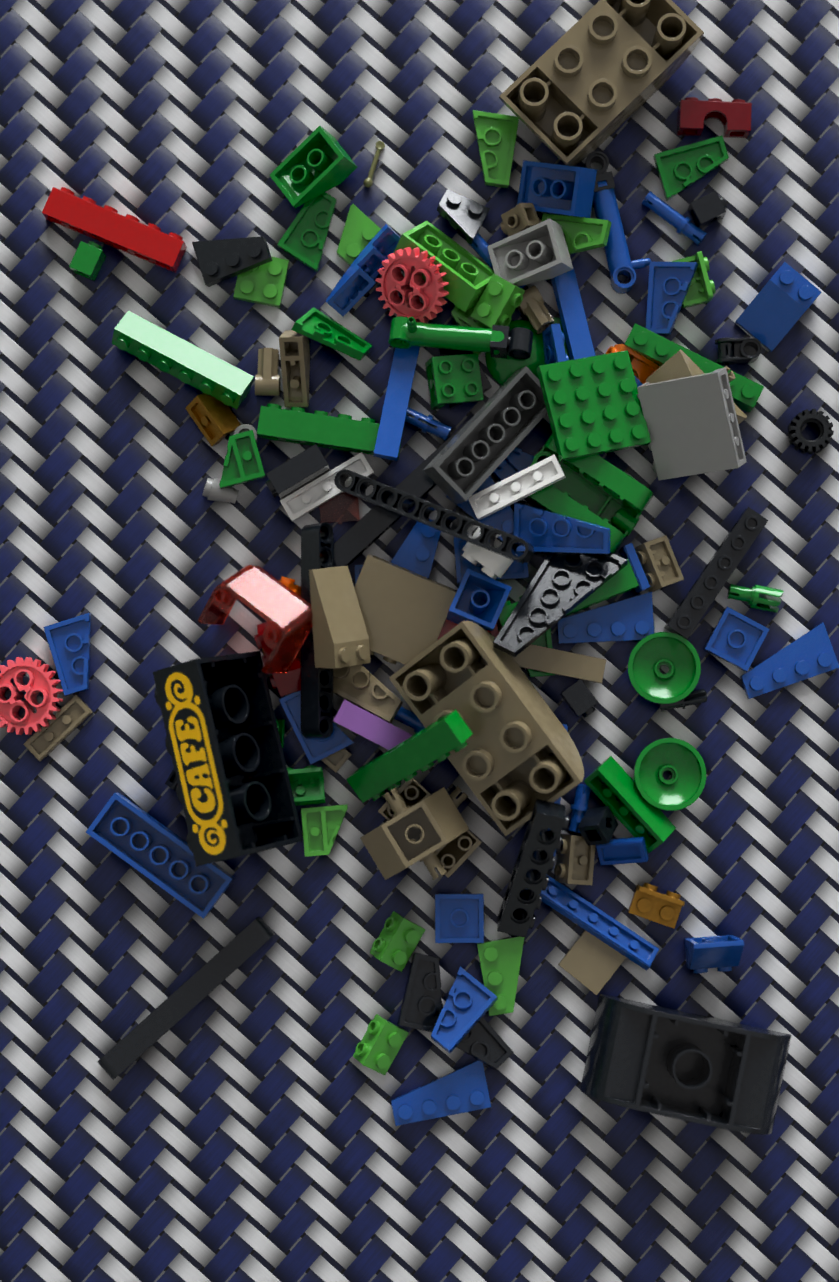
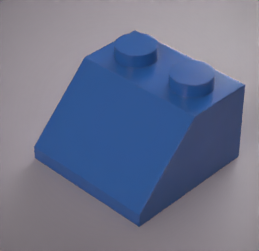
[446,568,512,631]

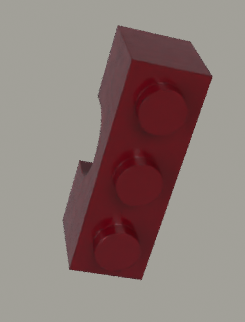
[677,97,752,138]
[254,616,301,697]

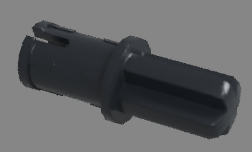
[659,689,707,711]

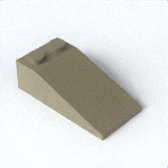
[309,566,371,669]

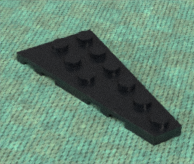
[493,552,627,657]

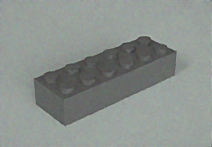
[423,366,547,505]

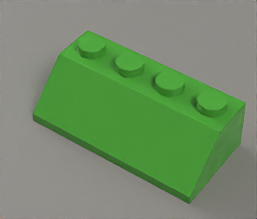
[394,221,494,312]

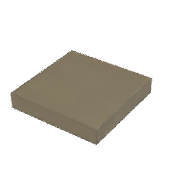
[558,930,626,995]

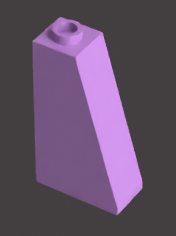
[333,700,413,750]

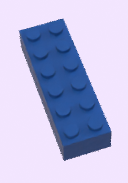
[86,792,235,919]

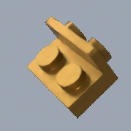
[628,882,685,929]

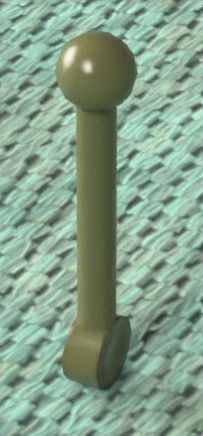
[364,141,385,188]

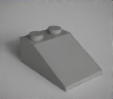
[487,219,573,287]

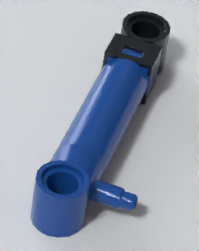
[584,151,651,294]

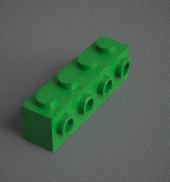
[584,756,676,853]

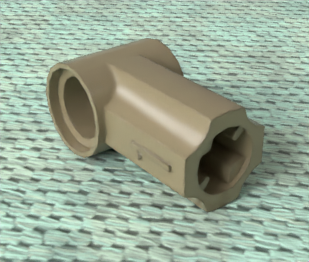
[517,285,555,334]
[255,348,280,396]

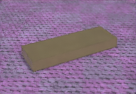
[23,695,93,762]

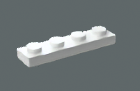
[280,452,374,522]
[468,454,566,520]

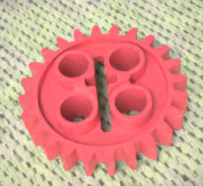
[375,247,449,323]
[0,657,63,735]

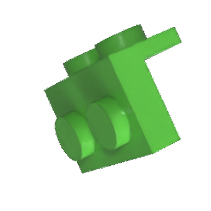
[672,251,716,308]
[471,273,525,329]
[370,911,425,972]
[353,1014,409,1075]

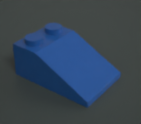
[517,160,597,218]
[735,262,821,352]
[684,935,744,973]

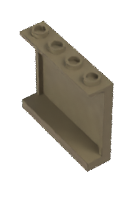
[354,554,457,665]

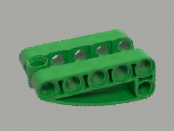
[527,433,654,554]

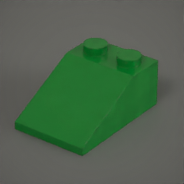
[269,126,357,208]

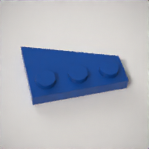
[391,519,441,578]
[279,691,354,765]
[431,967,497,1054]

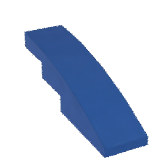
[326,224,401,317]

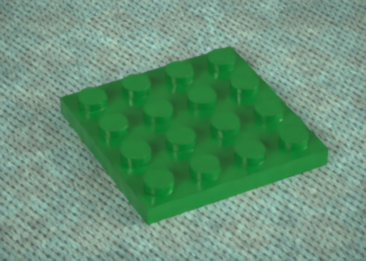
[536,350,651,461]

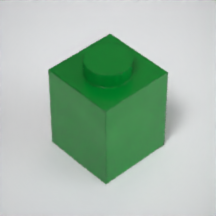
[69,241,106,282]

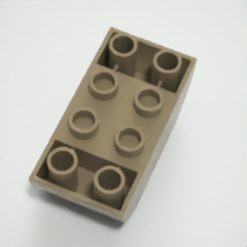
[499,0,704,166]
[389,621,584,836]

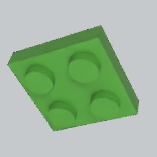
[233,257,290,308]

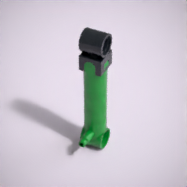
[388,317,534,360]

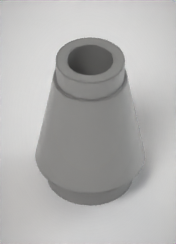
[202,477,239,504]

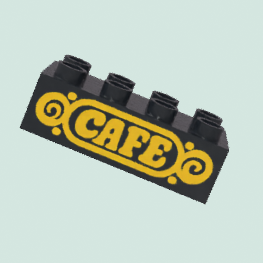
[153,651,303,866]

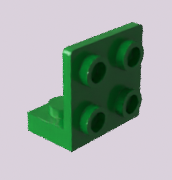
[425,354,484,410]

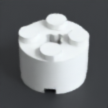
[462,527,518,580]

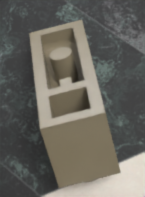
[279,330,310,407]

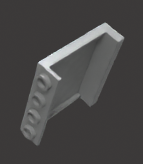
[637,368,747,481]

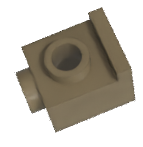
[501,203,540,236]

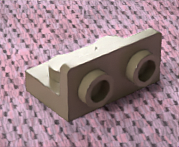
[635,535,684,592]
[554,834,595,885]

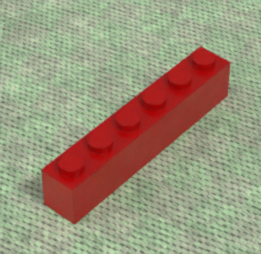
[42,187,187,273]

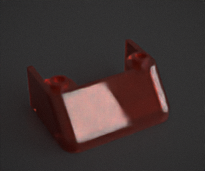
[198,565,313,674]

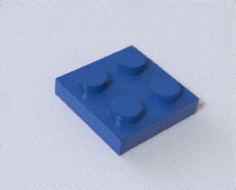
[704,607,770,672]
[435,893,484,943]

